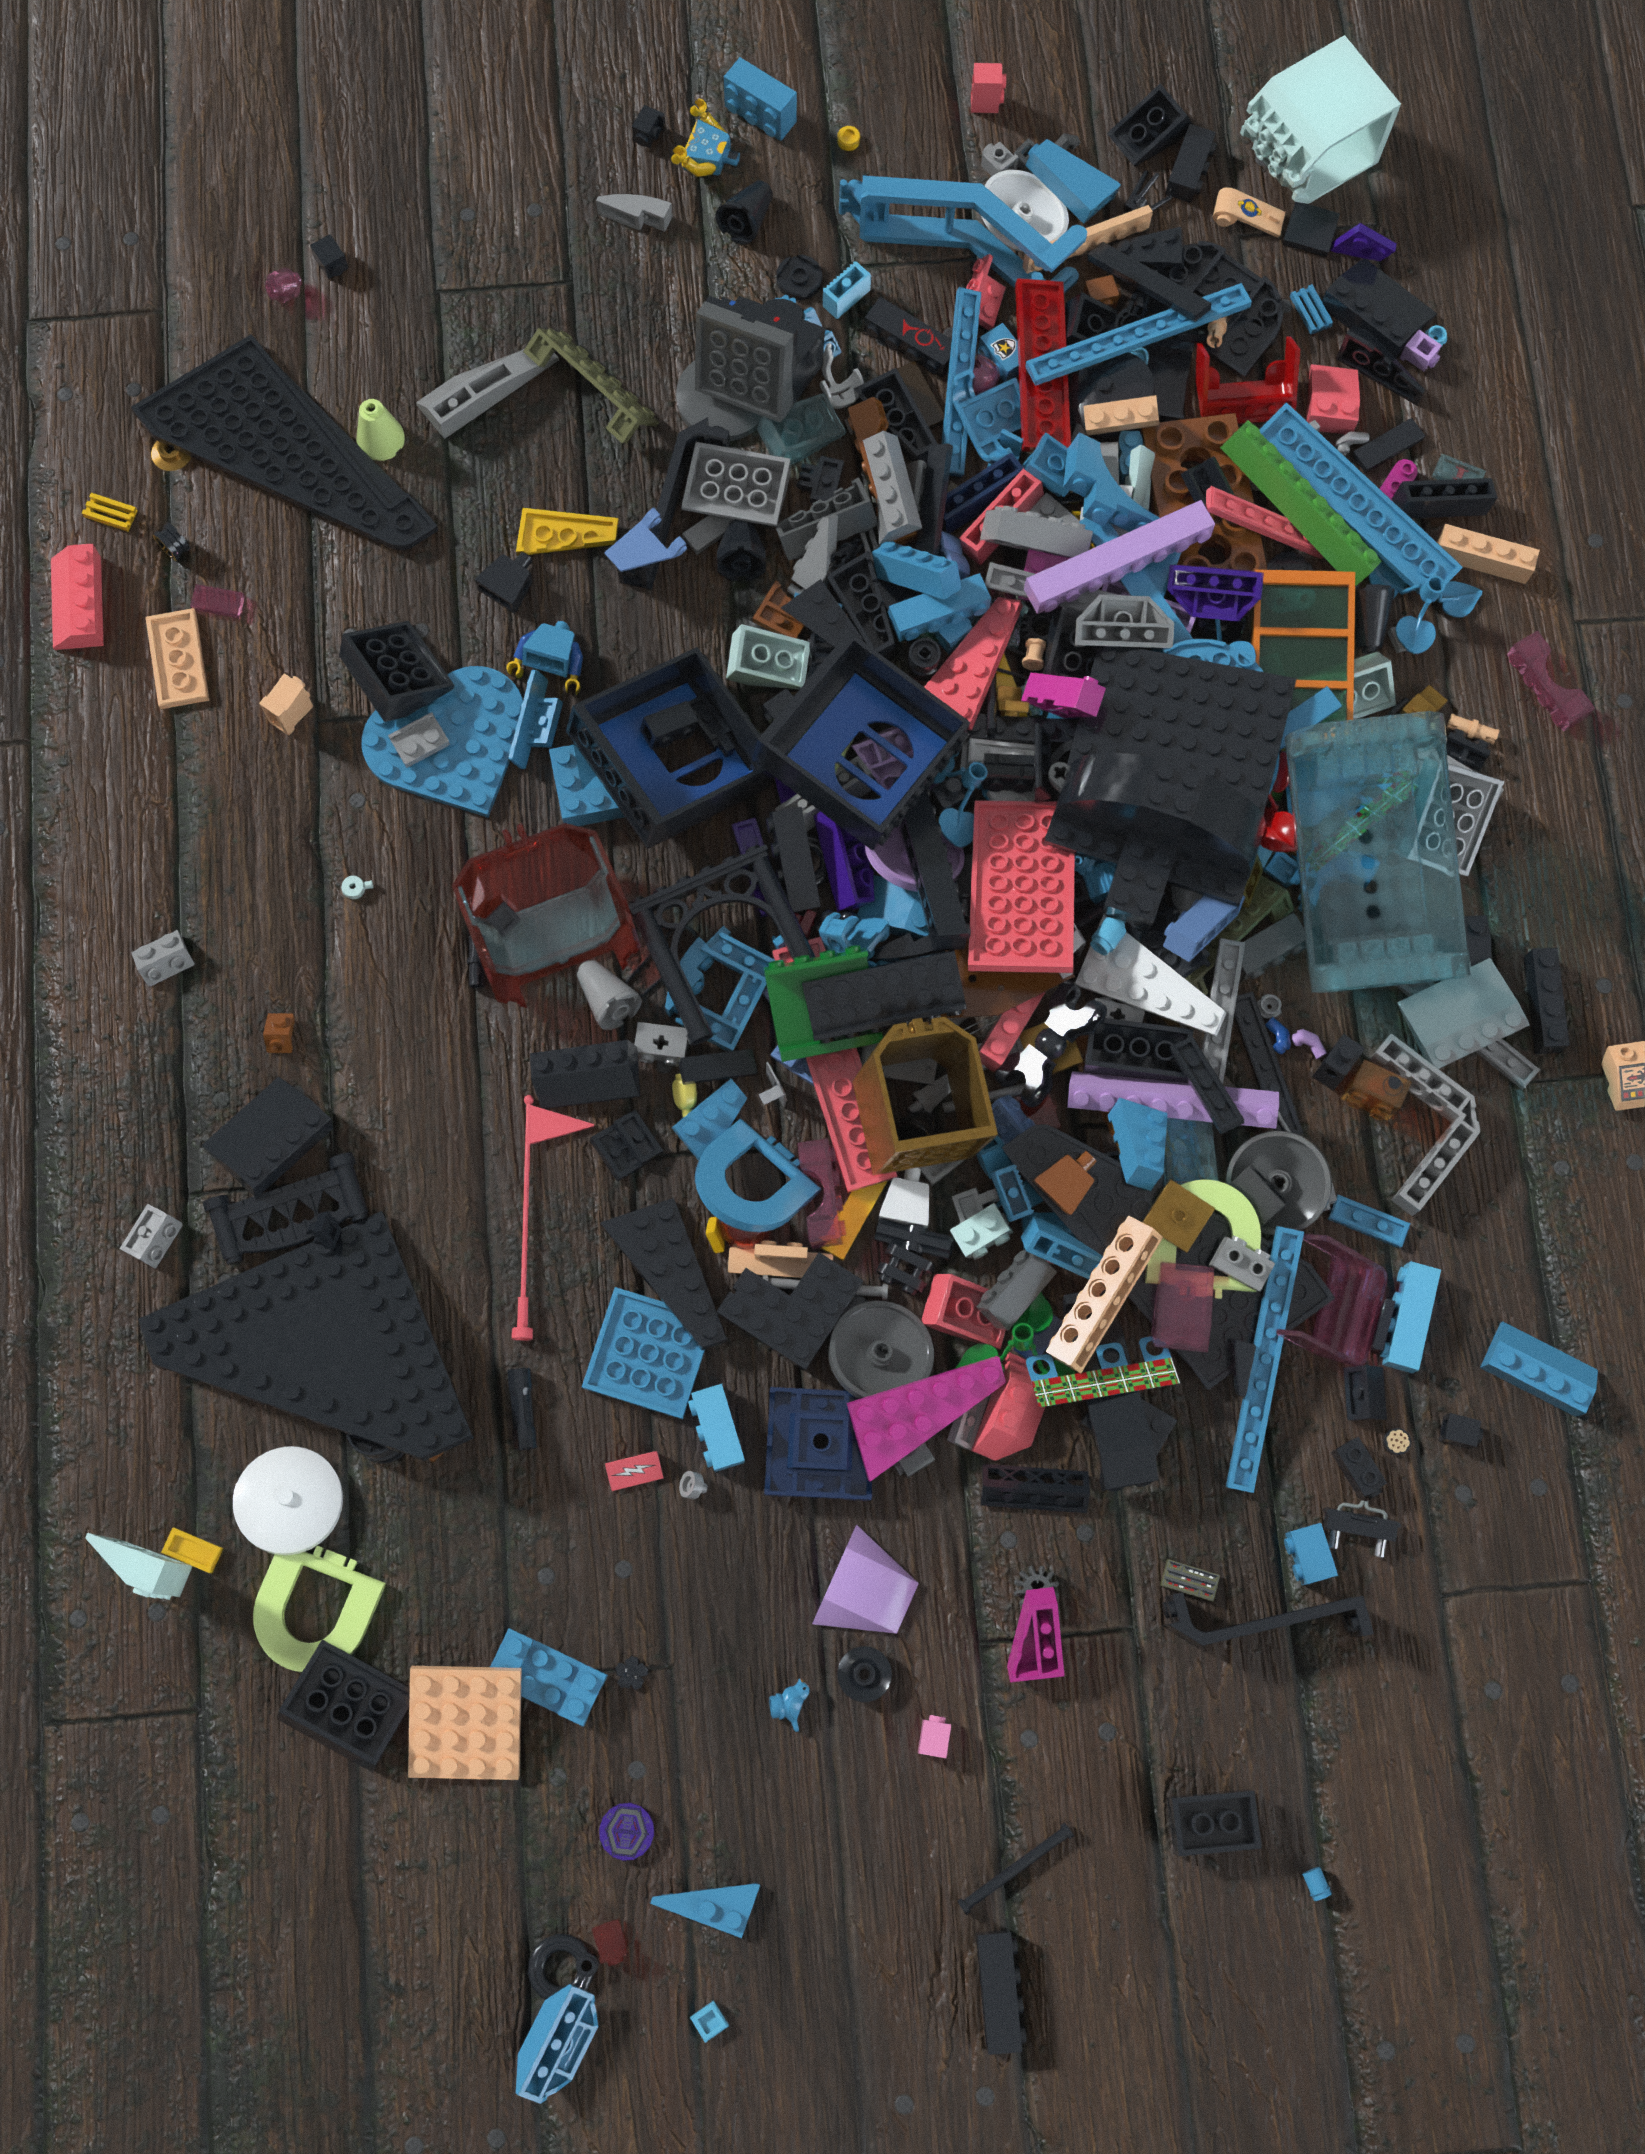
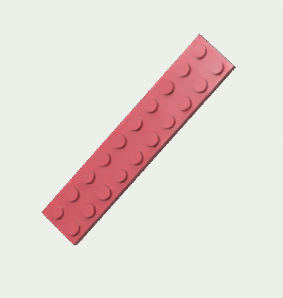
[772,937,897,1193]

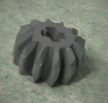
[1014,1566,1059,1606]

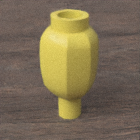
[672,1074,697,1117]

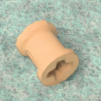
[1022,638,1047,671]

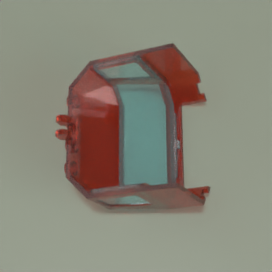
[452,823,641,1008]

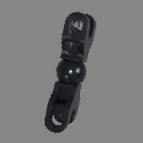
[995,980,1107,1108]

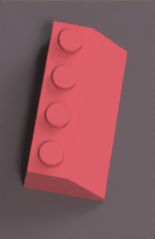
[51,544,103,650]

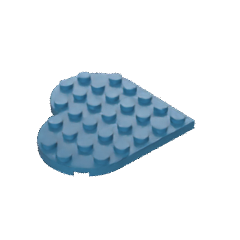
[362,666,523,818]

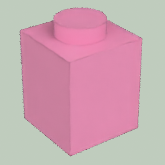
[918,1715,951,1758]

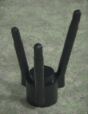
[1123,170,1173,213]

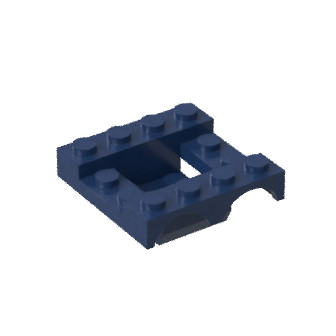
[764,1387,872,1501]

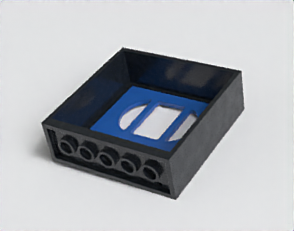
[752,631,971,851]
[566,647,774,849]

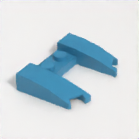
[676,932,775,1052]

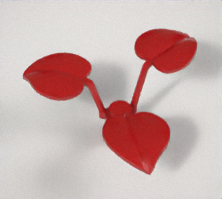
[1260,752,1297,852]

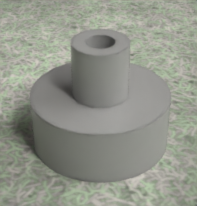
[679,1471,708,1499]

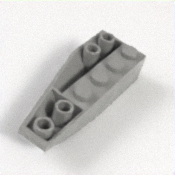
[416,349,559,439]

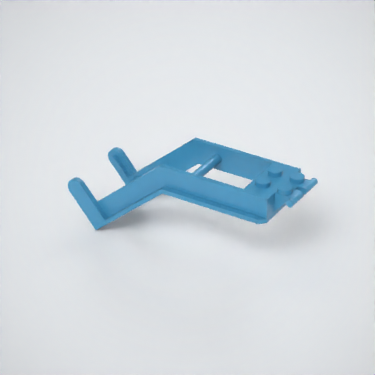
[839,176,1087,294]

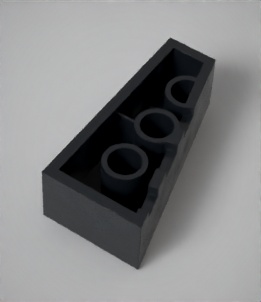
[854,368,938,464]

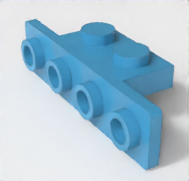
[508,670,563,769]

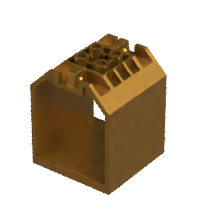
[852,1017,998,1176]

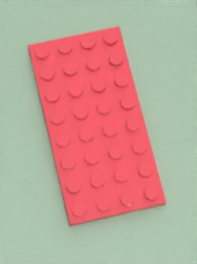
[968,801,1075,973]

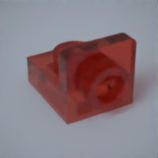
[591,1918,629,1966]

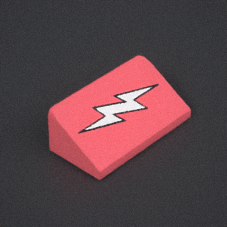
[605,1451,664,1491]

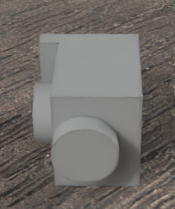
[981,141,1019,176]

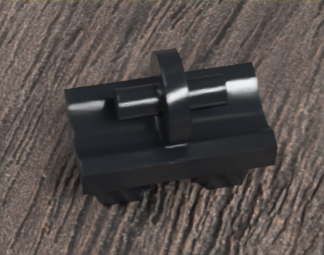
[1440,728,1491,771]

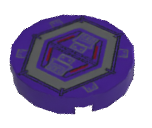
[599,1803,654,1860]

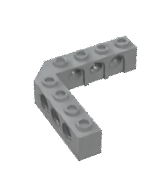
[1369,1034,1480,1216]

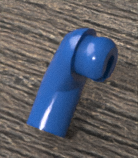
[1265,1017,1291,1054]

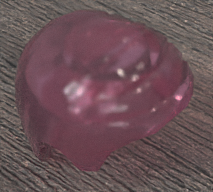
[973,354,1000,396]

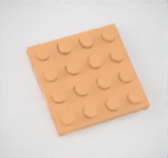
[408,1666,522,1780]

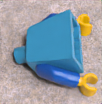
[506,621,583,695]

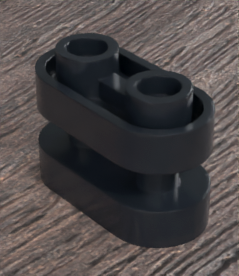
[876,1243,936,1297]

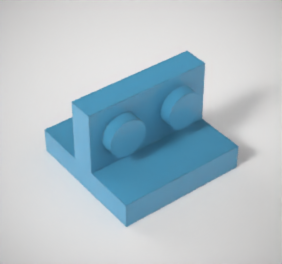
[1022,432,1070,497]

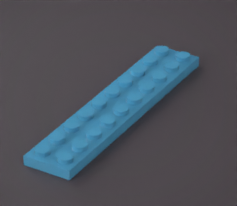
[1260,402,1463,595]

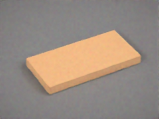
[146,608,210,709]

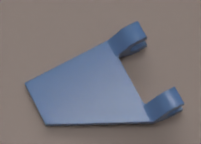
[604,508,687,572]

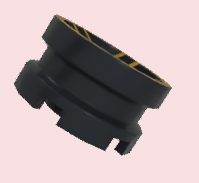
[153,522,191,561]

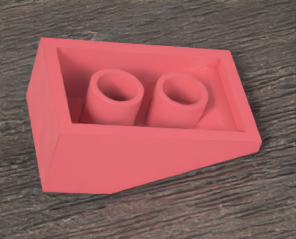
[1306,364,1360,434]
[921,1274,1006,1349]

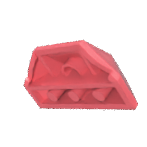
[971,1352,1045,1461]

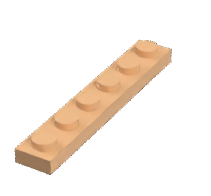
[1023,205,1153,274]

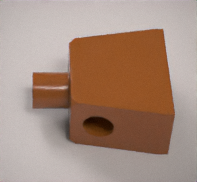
[1032,1151,1097,1215]

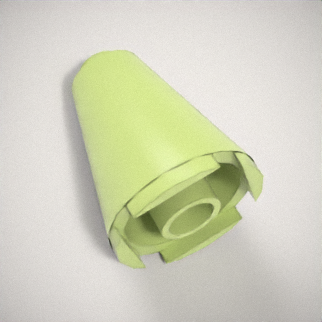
[356,399,405,461]

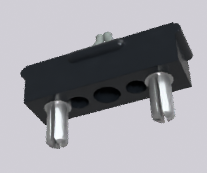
[1323,1500,1401,1558]

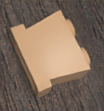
[259,673,313,736]

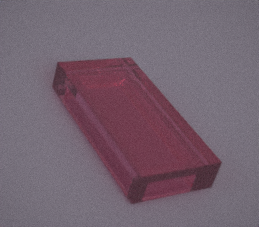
[190,584,245,618]

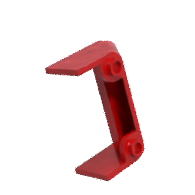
[1195,336,1300,424]

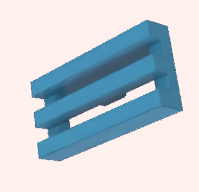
[1290,284,1333,335]

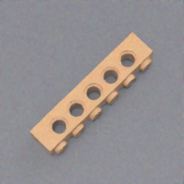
[1046,1216,1163,1373]

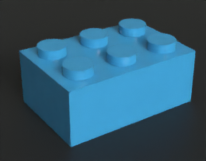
[724,57,797,141]

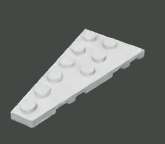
[1075,914,1226,1037]

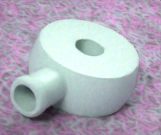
[341,876,373,899]

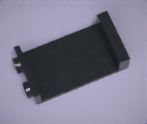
[1144,339,1194,423]

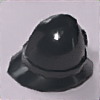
[894,1110,939,1141]

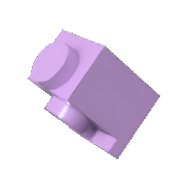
[1400,330,1442,372]

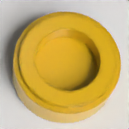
[837,126,860,151]

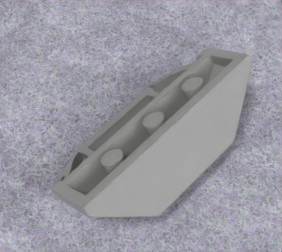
[1075,595,1174,648]

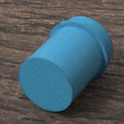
[1302,1867,1332,1901]

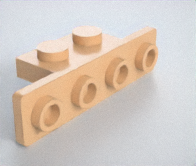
[728,1241,833,1278]

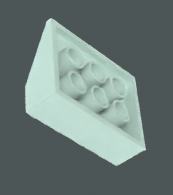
[86,1533,192,1600]

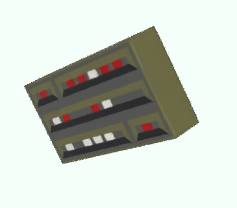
[1160,1559,1220,1602]

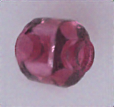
[265,267,302,303]

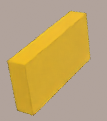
[161,1527,224,1574]

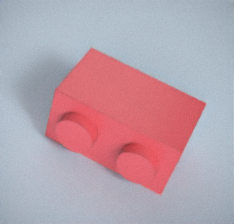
[971,63,1006,113]

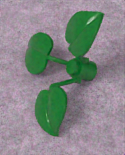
[956,1292,1076,1377]

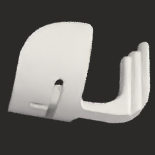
[820,343,864,409]

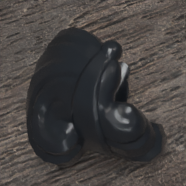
[1197,616,1247,645]

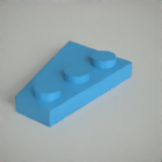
[671,1079,747,1161]

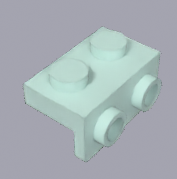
[950,1203,1013,1260]

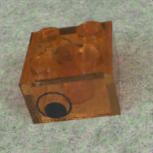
[1341,1060,1412,1121]

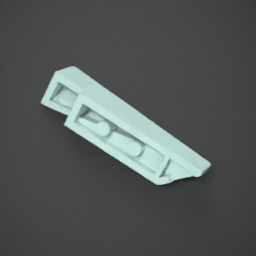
[1125,445,1155,511]

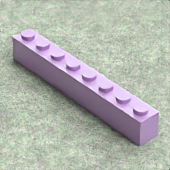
[1024,500,1215,614]
[1068,1072,1279,1129]

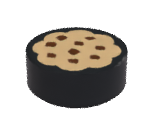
[1383,1428,1411,1455]

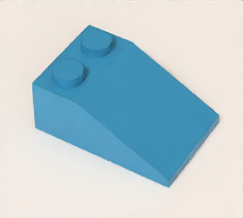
[857,875,929,941]

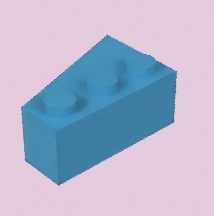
[1108,1097,1168,1191]

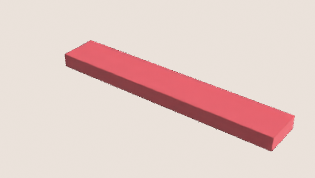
[1206,486,1324,559]

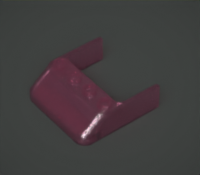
[1276,1234,1387,1366]

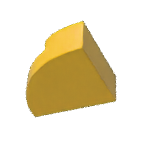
[706,1217,725,1253]

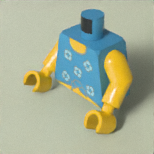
[671,98,740,177]

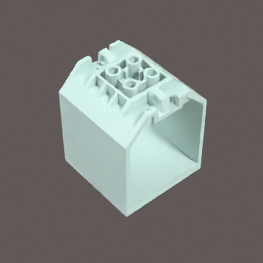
[1240,35,1401,204]

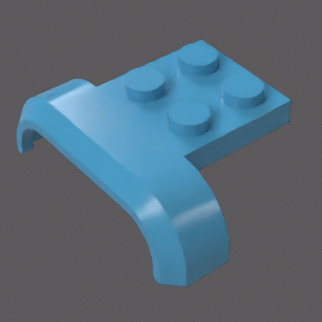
[950,368,1021,464]

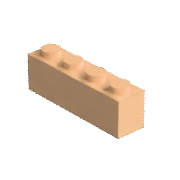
[1437,524,1539,584]

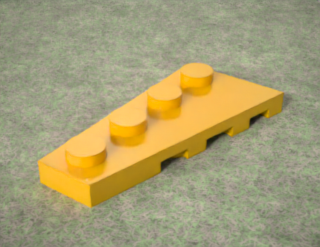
[516,508,619,556]

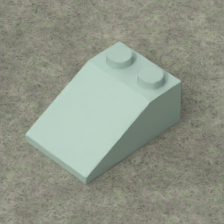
[726,624,810,689]

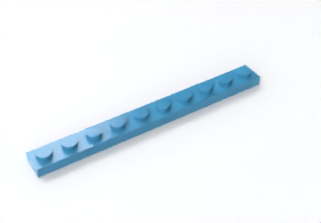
[1025,283,1252,386]
[1226,1226,1304,1493]

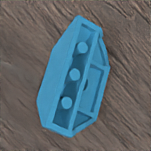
[516,1984,598,2104]

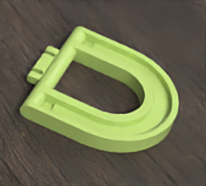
[1145,1180,1261,1299]
[253,1546,386,1672]

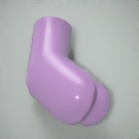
[1291,1029,1328,1059]

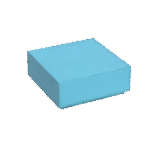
[690,2000,729,2043]

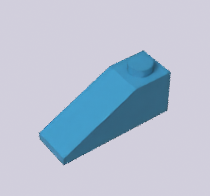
[1021,1216,1103,1280]

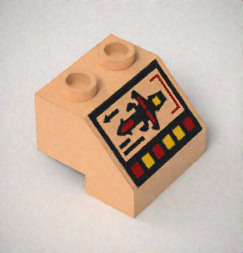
[1601,1041,1645,1111]

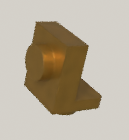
[997,686,1029,717]

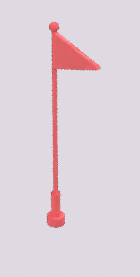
[512,1095,594,1341]

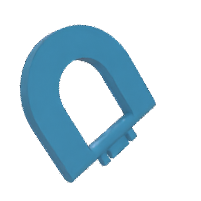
[695,1119,821,1232]

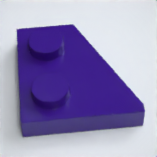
[1330,223,1396,262]

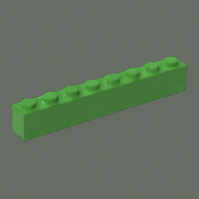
[1220,420,1381,586]

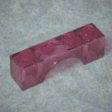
[1507,630,1595,732]
[797,1138,847,1249]

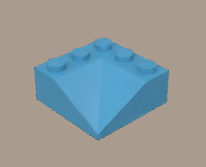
[549,745,625,829]

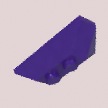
[1167,565,1264,621]

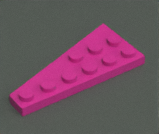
[847,1356,1006,1481]

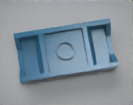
[490,1628,608,1726]

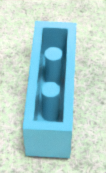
[688,1384,745,1472]

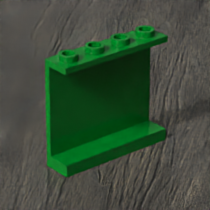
[763,945,883,1062]

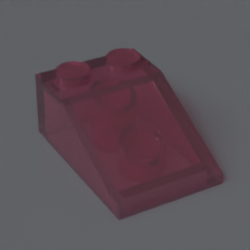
[1151,1262,1214,1352]

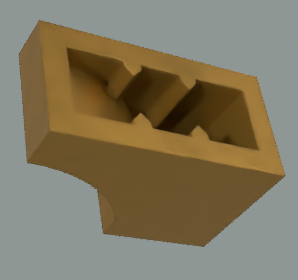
[1395,685,1448,737]

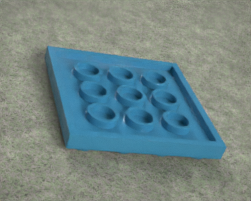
[582,1287,705,1420]

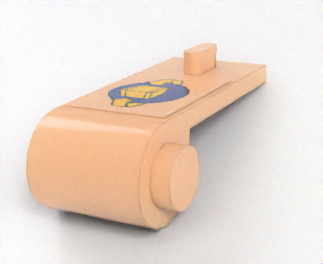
[1213,188,1285,238]

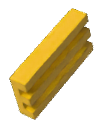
[82,493,138,532]

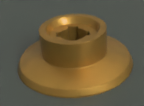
[151,441,191,471]

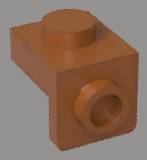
[263,1013,295,1053]

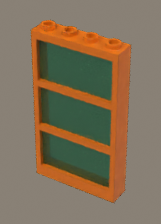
[1251,570,1355,753]

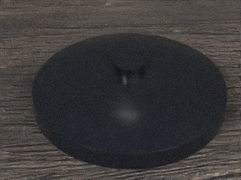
[1068,352,1155,439]

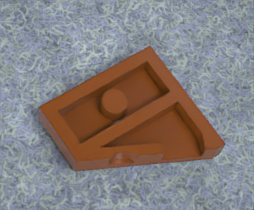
[753,581,805,639]

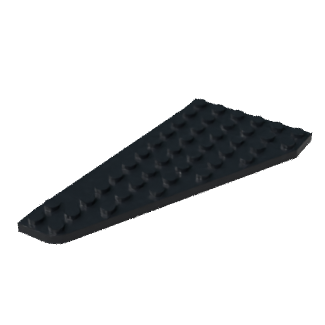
[131,334,438,550]
[1001,1124,1335,1390]

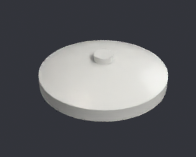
[982,170,1069,252]
[233,1447,343,1555]

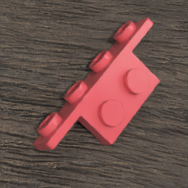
[966,254,1006,330]

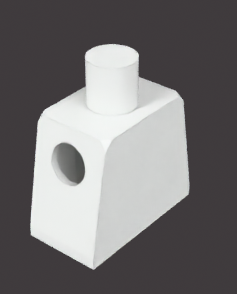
[878,1168,929,1228]

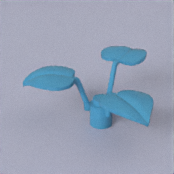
[1369,561,1483,654]
[922,747,990,848]

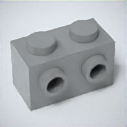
[1209,1235,1275,1291]

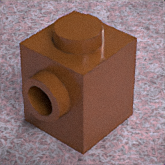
[1083,275,1121,308]

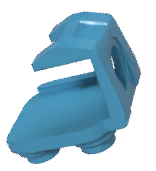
[819,912,890,960]

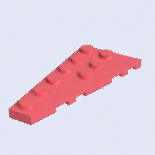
[910,597,1023,731]

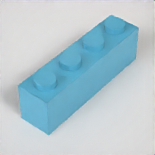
[1380,1261,1441,1373]

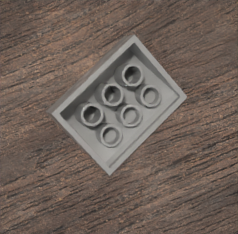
[681,442,791,527]
[1392,757,1504,876]
[1397,958,1530,1069]

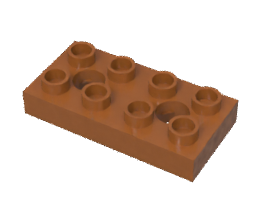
[1139,413,1270,604]

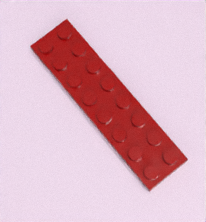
[1015,278,1071,452]

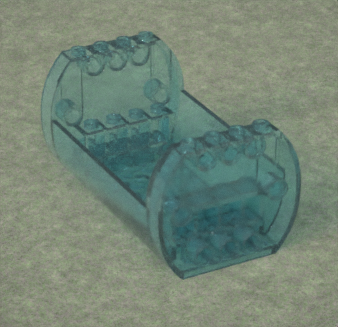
[1285,711,1472,994]

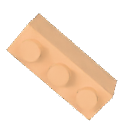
[1083,395,1159,436]

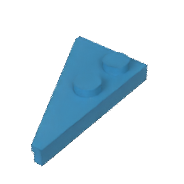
[650,1883,760,1938]

